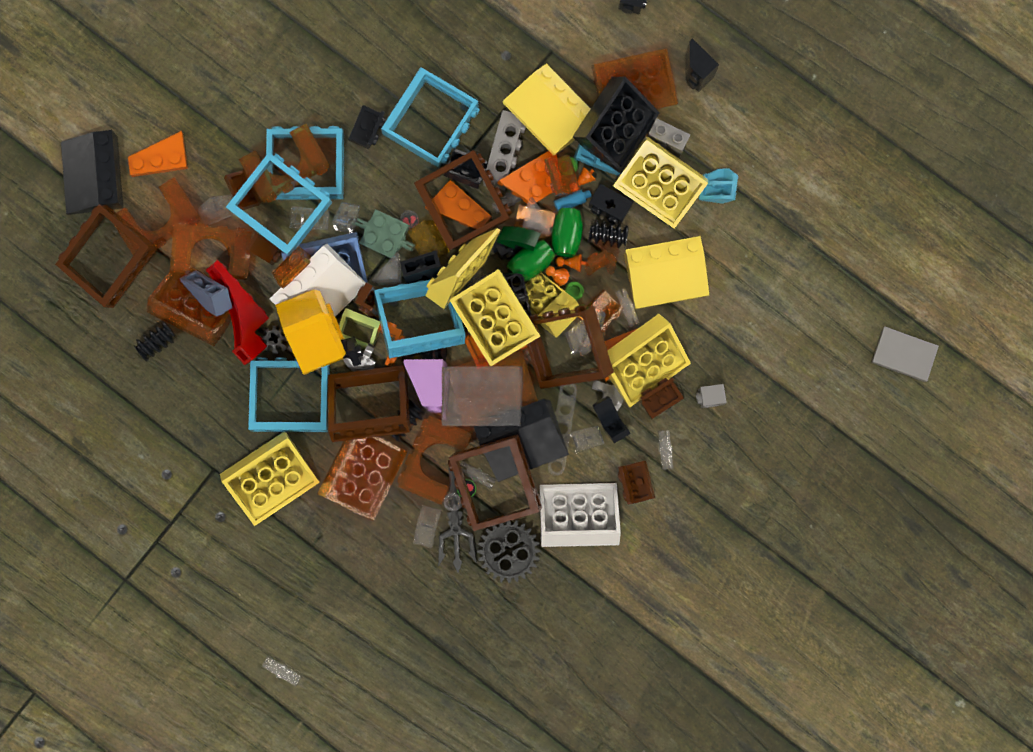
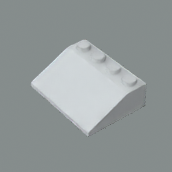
[270,244,366,316]
[540,483,621,547]

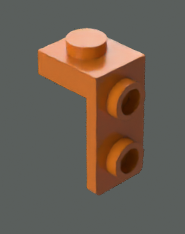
[378,321,405,367]

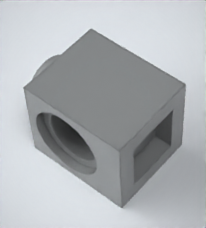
[696,384,726,408]

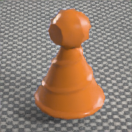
[569,167,596,193]
[555,254,586,272]
[545,266,569,286]

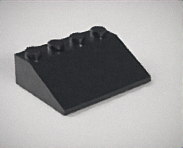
[573,77,660,173]
[61,130,124,215]
[473,399,569,482]

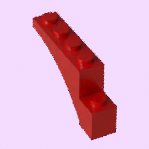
[206,260,269,365]

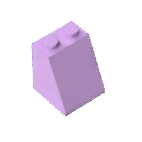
[404,360,447,413]

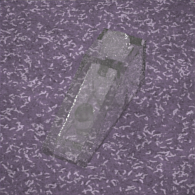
[565,312,606,355]

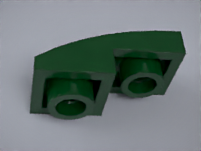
[497,226,541,251]

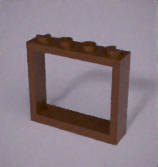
[414,150,512,251]
[55,204,158,308]
[527,304,614,389]
[328,365,410,442]
[448,434,543,531]

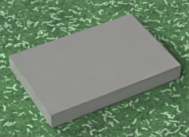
[871,327,939,382]

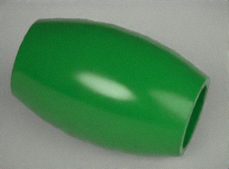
[552,208,583,257]
[506,240,555,282]

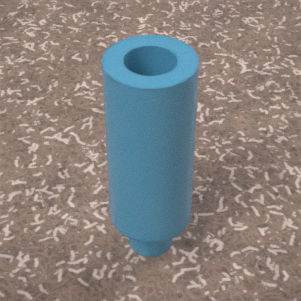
[553,190,592,212]

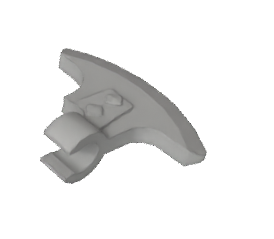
[343,343,376,372]
[592,381,624,411]

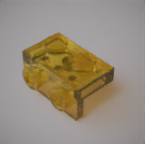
[408,220,450,257]

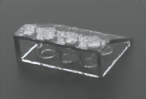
[442,366,523,426]

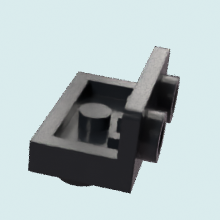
[348,105,386,149]
[443,149,488,189]

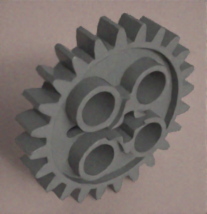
[477,520,541,583]

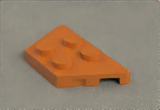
[497,151,562,206]

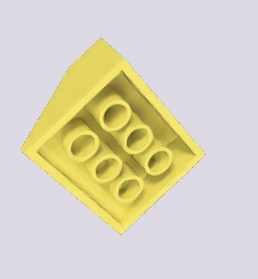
[502,63,590,156]
[613,136,708,229]
[426,228,500,309]
[624,236,709,309]
[450,269,540,366]
[607,314,691,407]
[220,431,320,526]

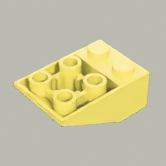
[525,273,579,338]

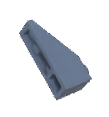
[180,270,232,316]

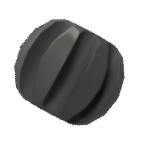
[262,326,289,354]

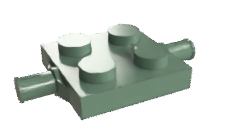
[355,209,415,260]

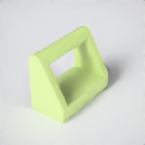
[339,308,380,350]

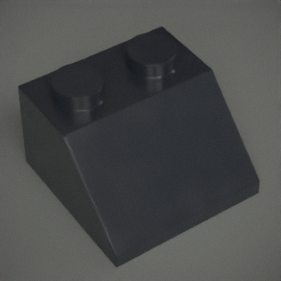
[685,38,719,92]

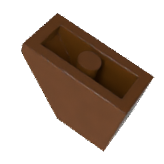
[246,233,282,266]

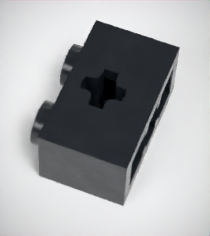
[588,184,633,225]
[400,251,442,284]

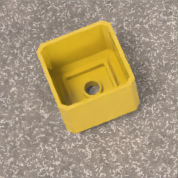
[275,289,346,375]

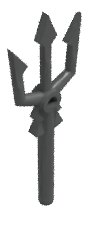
[438,466,477,573]

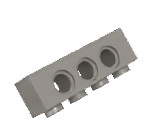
[483,110,526,191]

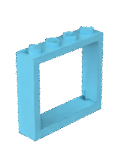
[381,67,480,168]
[266,126,344,200]
[226,153,332,257]
[374,278,465,359]
[248,358,330,432]

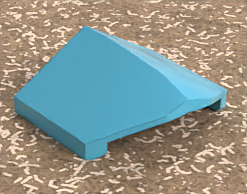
[699,169,738,203]

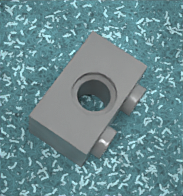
[648,118,690,157]

